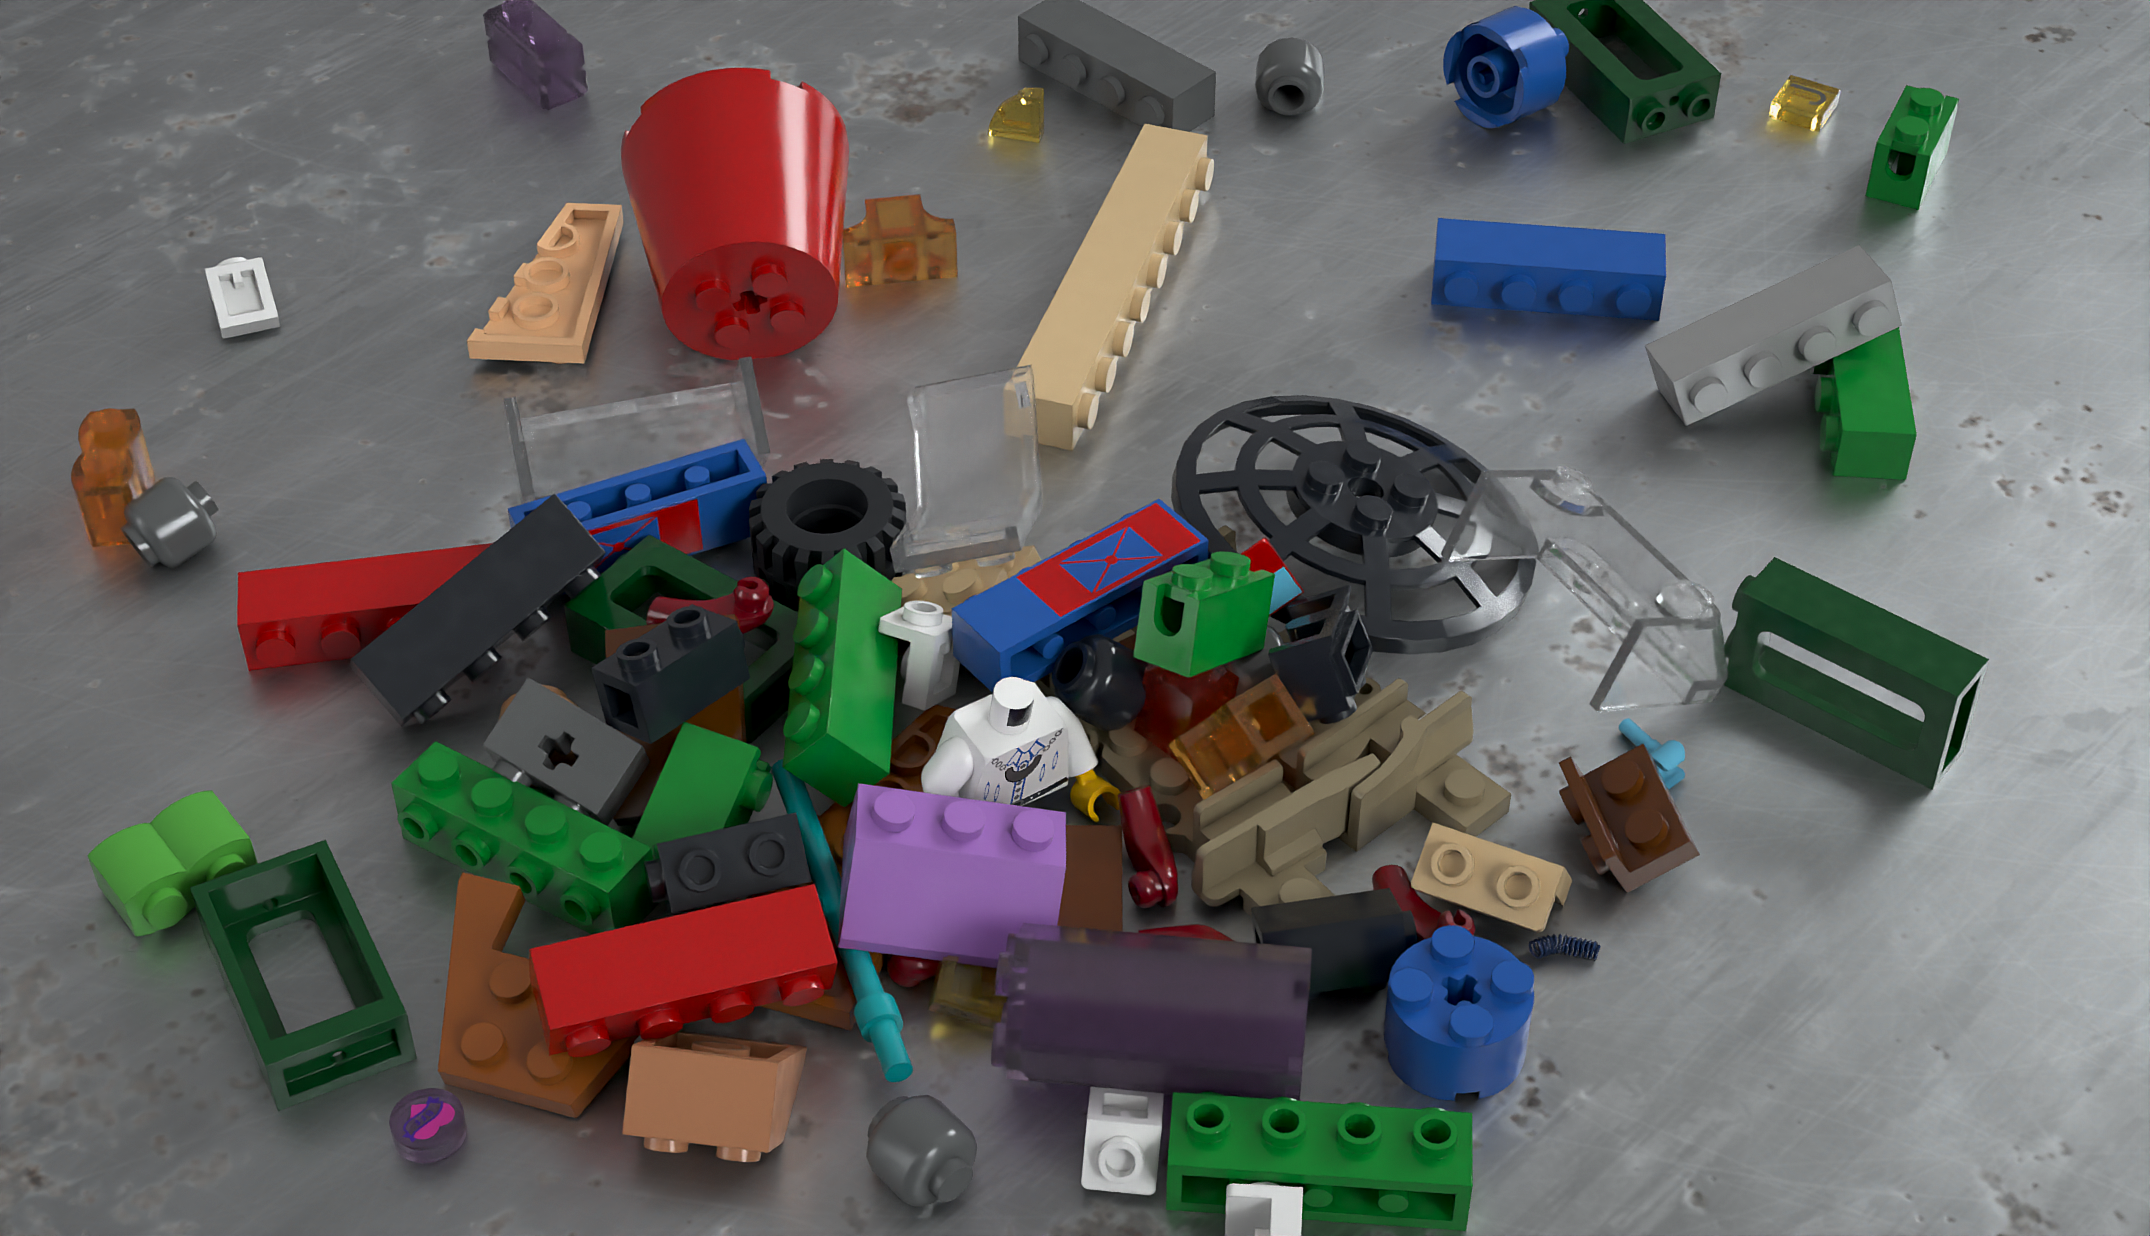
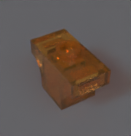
[842,194,958,288]
[1168,674,1315,800]

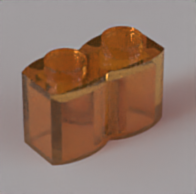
[71,408,155,547]

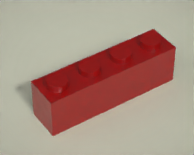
[237,543,493,671]
[529,884,838,1057]

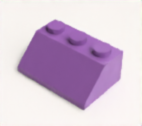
[838,783,1066,975]

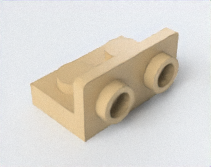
[1411,822,1572,933]

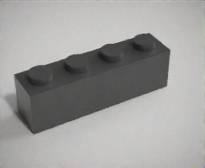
[1018,0,1216,132]

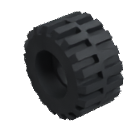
[749,459,909,613]

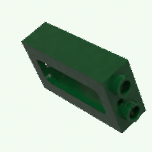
[1529,0,1721,144]
[564,535,798,744]
[1723,557,1989,790]
[190,840,417,1111]

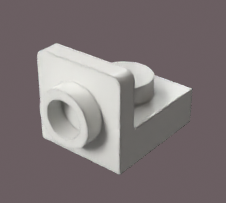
[205,257,280,339]
[878,601,960,711]
[1081,1086,1164,1195]
[1225,1182,1303,1236]

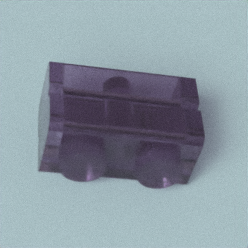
[483,0,588,110]

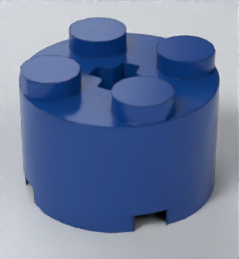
[1443,6,1569,129]
[1383,925,1534,1101]

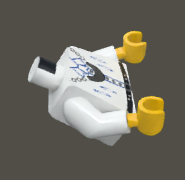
[921,677,1120,822]

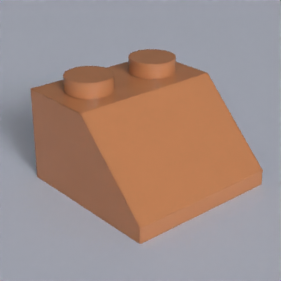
[622,1031,807,1162]

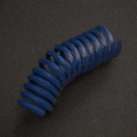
[1529,934,1601,961]

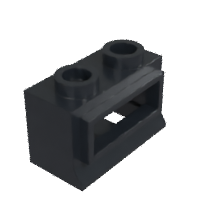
[1268,585,1373,725]

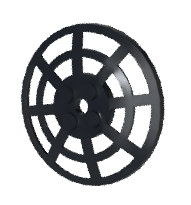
[1171,395,1536,655]

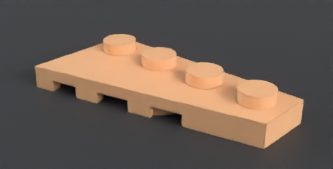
[467,203,624,364]

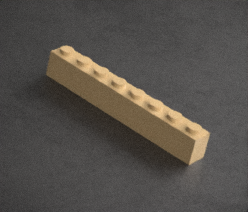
[1004,124,1214,451]

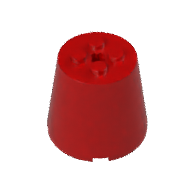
[621,68,849,360]

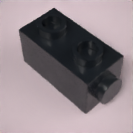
[591,604,750,744]
[644,812,811,914]
[1251,888,1418,1003]

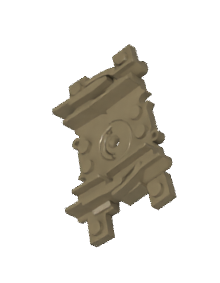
[1036,525,1511,917]

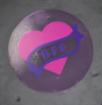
[389,1088,467,1163]

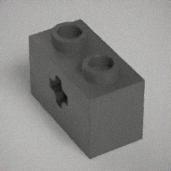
[482,677,650,826]

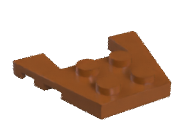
[438,872,656,1118]

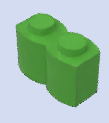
[87,790,258,937]

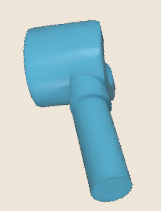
[1619,718,1685,790]

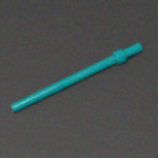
[771,759,913,1083]

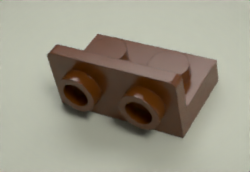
[1559,744,1700,893]

